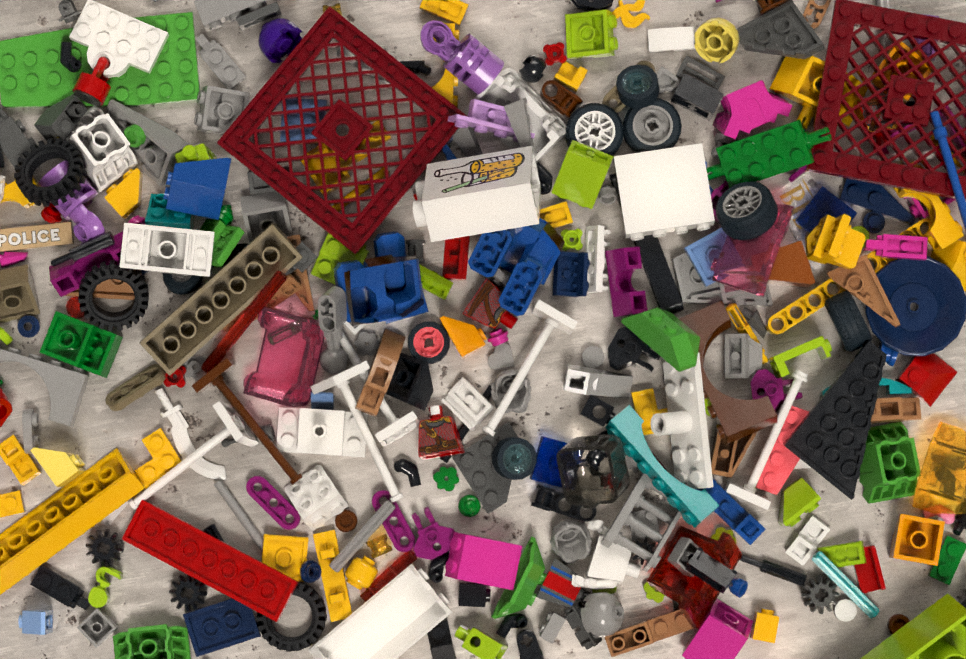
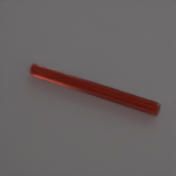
[201,271,287,373]

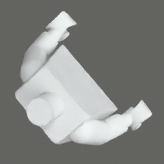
[572,519,641,589]

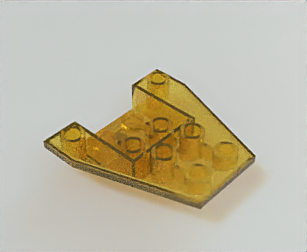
[912,422,966,514]

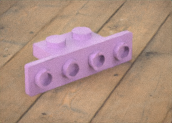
[448,99,535,142]

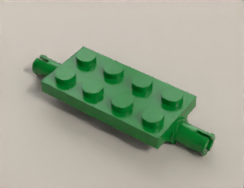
[706,120,832,188]

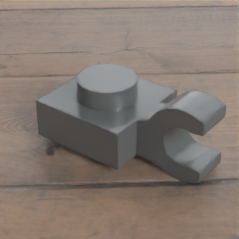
[282,242,318,277]

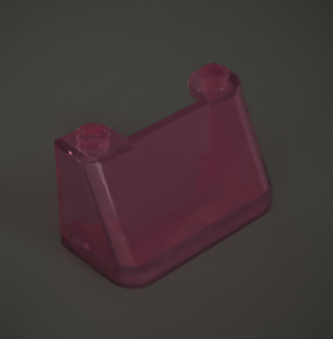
[710,204,794,297]
[243,307,325,407]

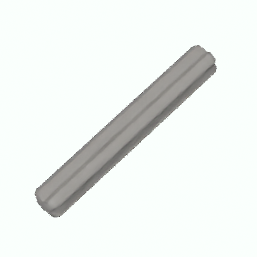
[329,500,395,572]

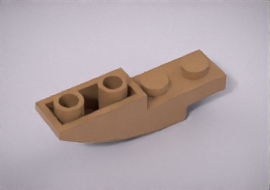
[355,329,406,417]
[871,397,922,424]
[605,606,697,657]

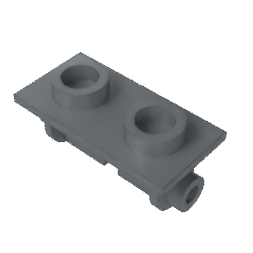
[59,0,82,24]
[564,602,602,650]

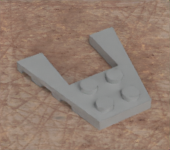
[453,97,538,170]
[672,237,773,306]

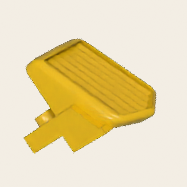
[805,214,866,269]

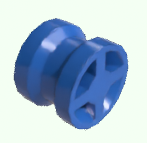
[878,342,898,366]

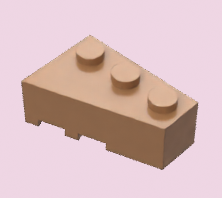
[710,422,757,478]

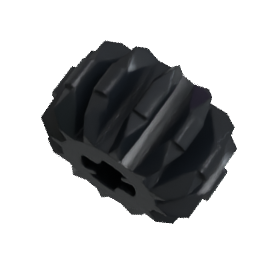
[86,529,124,567]
[169,575,208,612]

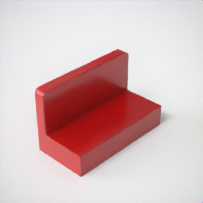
[853,545,886,593]

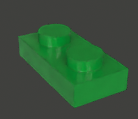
[928,535,966,585]

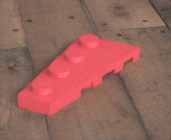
[755,406,809,495]

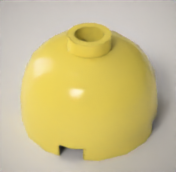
[694,17,739,63]

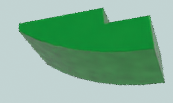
[40,311,123,378]

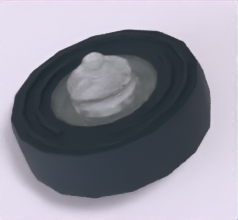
[163,273,203,295]

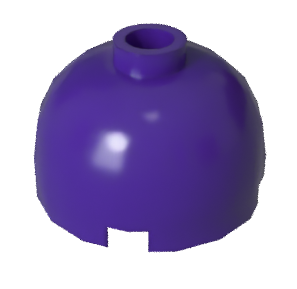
[258,18,302,63]

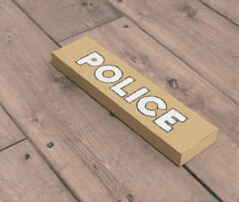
[0,222,74,252]

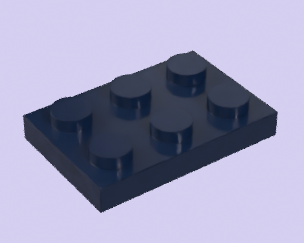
[183,599,261,657]

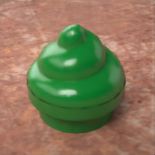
[214,204,234,226]
[458,495,481,517]

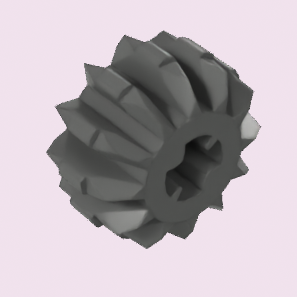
[801,576,840,614]

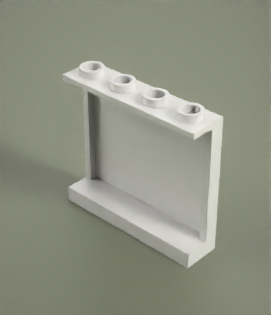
[613,143,715,241]

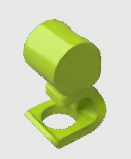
[88,566,123,608]

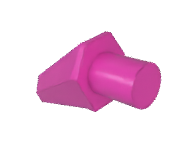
[0,251,28,268]

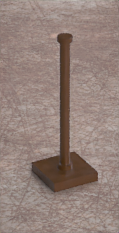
[192,358,303,485]

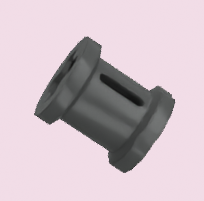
[406,239,426,263]

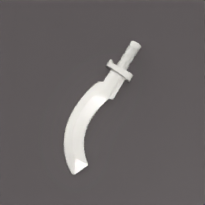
[155,388,226,480]

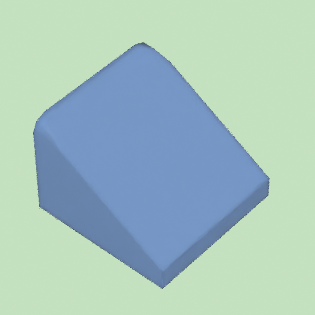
[311,392,335,410]

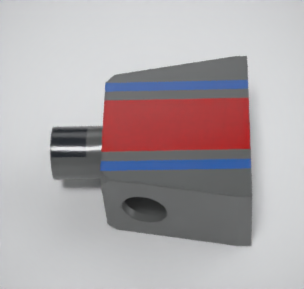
[536,558,592,608]

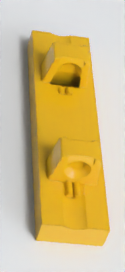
[313,530,352,622]

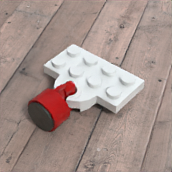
[69,0,169,106]

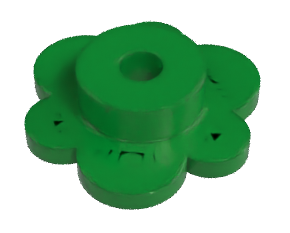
[433,466,459,491]

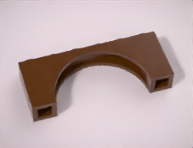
[679,300,777,444]

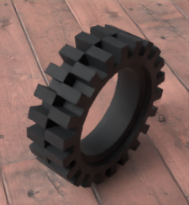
[14,138,87,207]
[78,260,149,331]
[256,582,327,652]

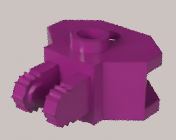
[750,369,803,412]
[411,506,455,560]

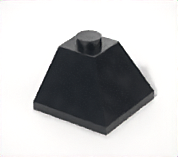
[386,353,434,411]

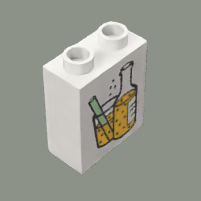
[413,146,541,242]

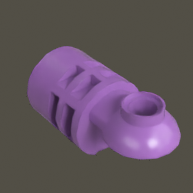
[420,20,504,95]
[37,160,105,243]

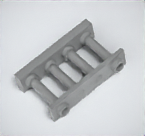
[600,473,682,572]

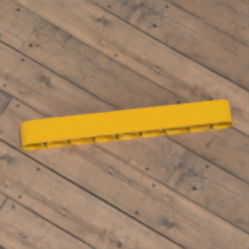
[766,218,930,335]

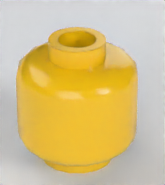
[345,555,378,590]

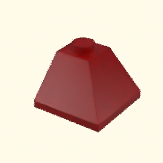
[895,353,957,407]

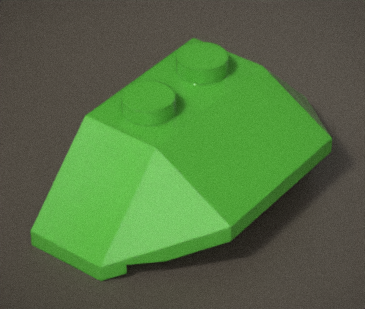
[621,307,700,372]
[491,536,547,619]

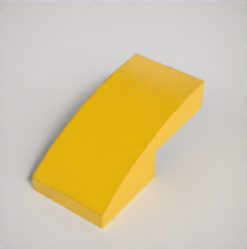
[0,435,41,486]

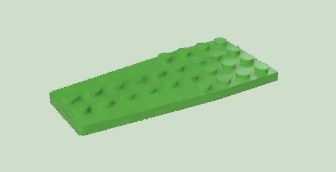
[0,12,200,108]

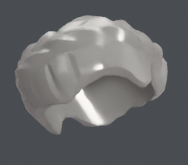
[491,370,531,413]
[550,519,592,565]

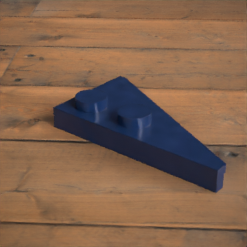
[839,178,915,225]

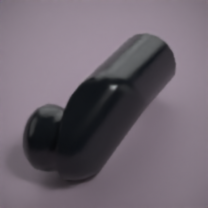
[537,162,553,195]
[394,459,421,487]
[496,613,528,638]

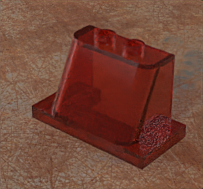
[647,526,742,630]

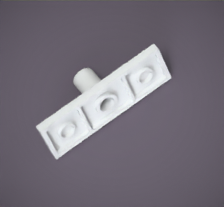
[650,352,714,489]

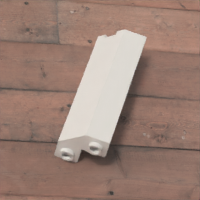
[309,564,452,659]

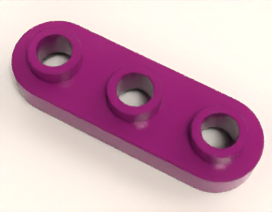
[246,476,301,530]
[372,490,415,552]

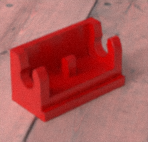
[442,236,470,281]

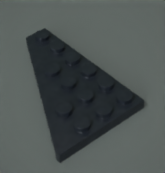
[783,340,887,500]

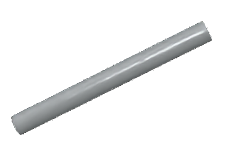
[214,480,263,552]

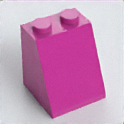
[445,532,522,590]
[682,597,753,659]

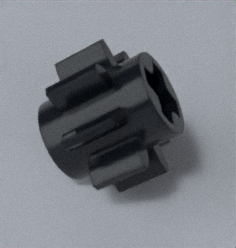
[632,537,656,565]

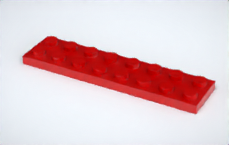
[122,500,298,622]

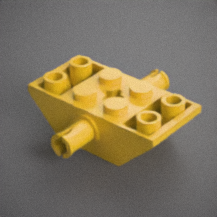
[769,56,868,130]

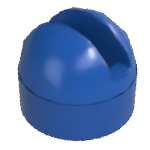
[729,578,748,598]

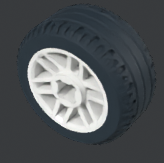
[565,103,624,156]

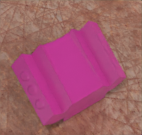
[713,80,792,139]

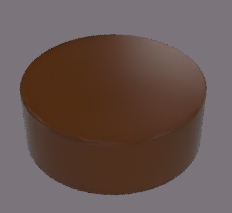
[335,510,358,532]
[887,614,910,634]

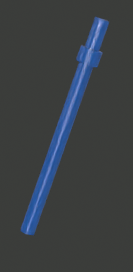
[930,111,966,232]

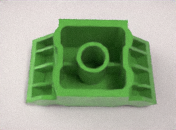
[859,422,921,504]
[113,624,191,659]

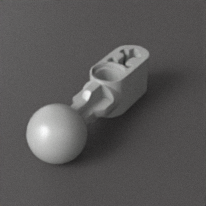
[318,286,348,374]

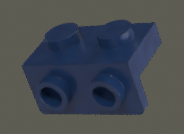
[552,251,590,298]

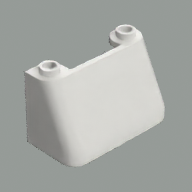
[463,68,567,162]

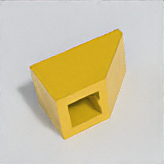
[104,168,143,219]

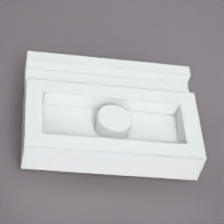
[441,377,495,431]

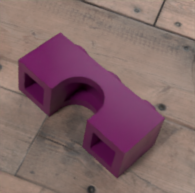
[605,247,648,317]

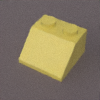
[30,448,85,487]

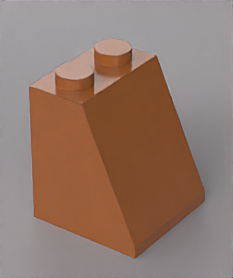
[744,241,816,288]

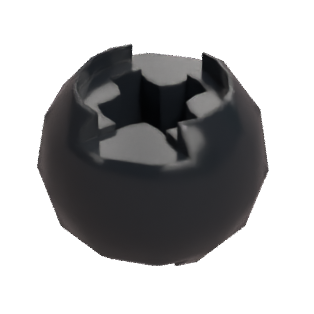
[519,55,547,83]

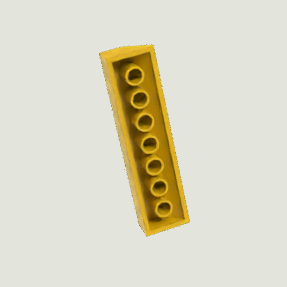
[0,448,144,595]

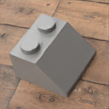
[241,191,293,243]

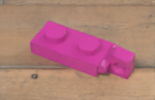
[864,234,928,261]

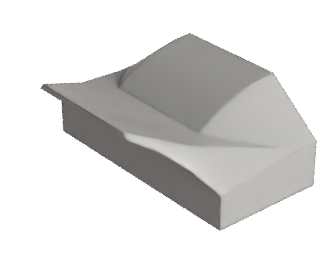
[725,333,762,379]

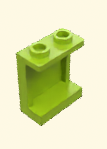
[551,140,614,209]
[768,336,832,378]

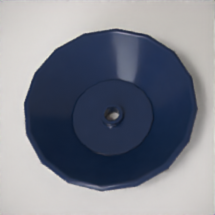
[865,256,966,357]

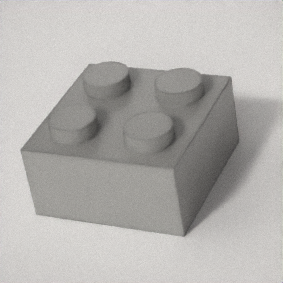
[629,509,660,541]
[667,537,704,577]
[77,608,118,648]
[539,611,566,644]

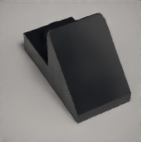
[427,620,456,659]

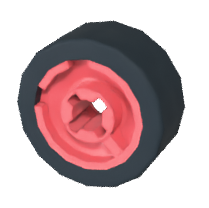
[408,322,450,364]

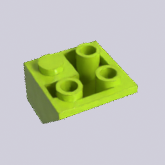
[778,478,821,527]

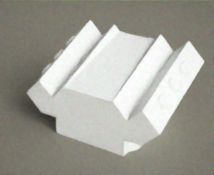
[63,106,138,192]

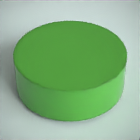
[124,124,146,148]

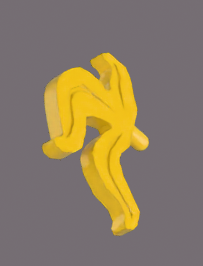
[612,0,650,29]

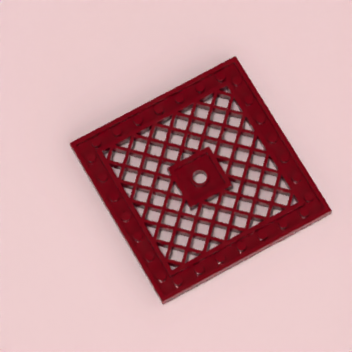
[806,0,966,200]
[217,6,468,255]

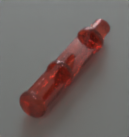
[360,550,417,602]

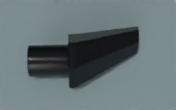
[399,60,431,76]
[952,499,966,536]

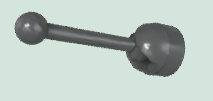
[221,424,275,447]

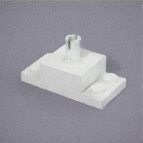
[120,223,215,277]
[276,407,368,457]

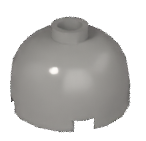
[581,592,624,638]

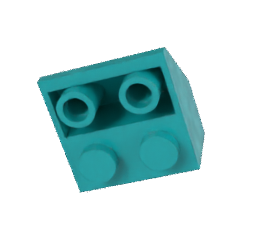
[145,194,194,230]

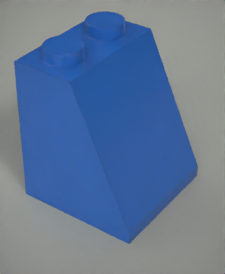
[163,158,231,220]

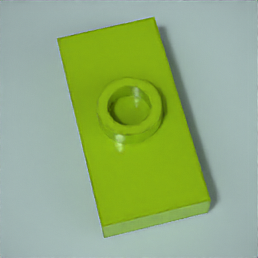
[419,264,453,300]
[818,541,867,567]

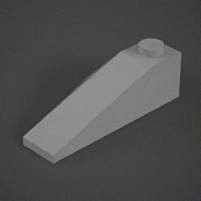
[105,99,189,186]

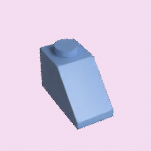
[19,610,53,635]

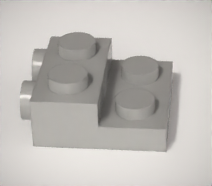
[194,85,250,134]

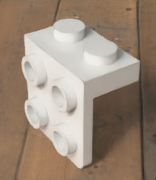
[285,465,349,531]

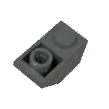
[34,94,87,141]

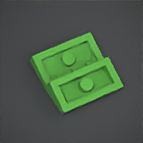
[199,219,245,267]

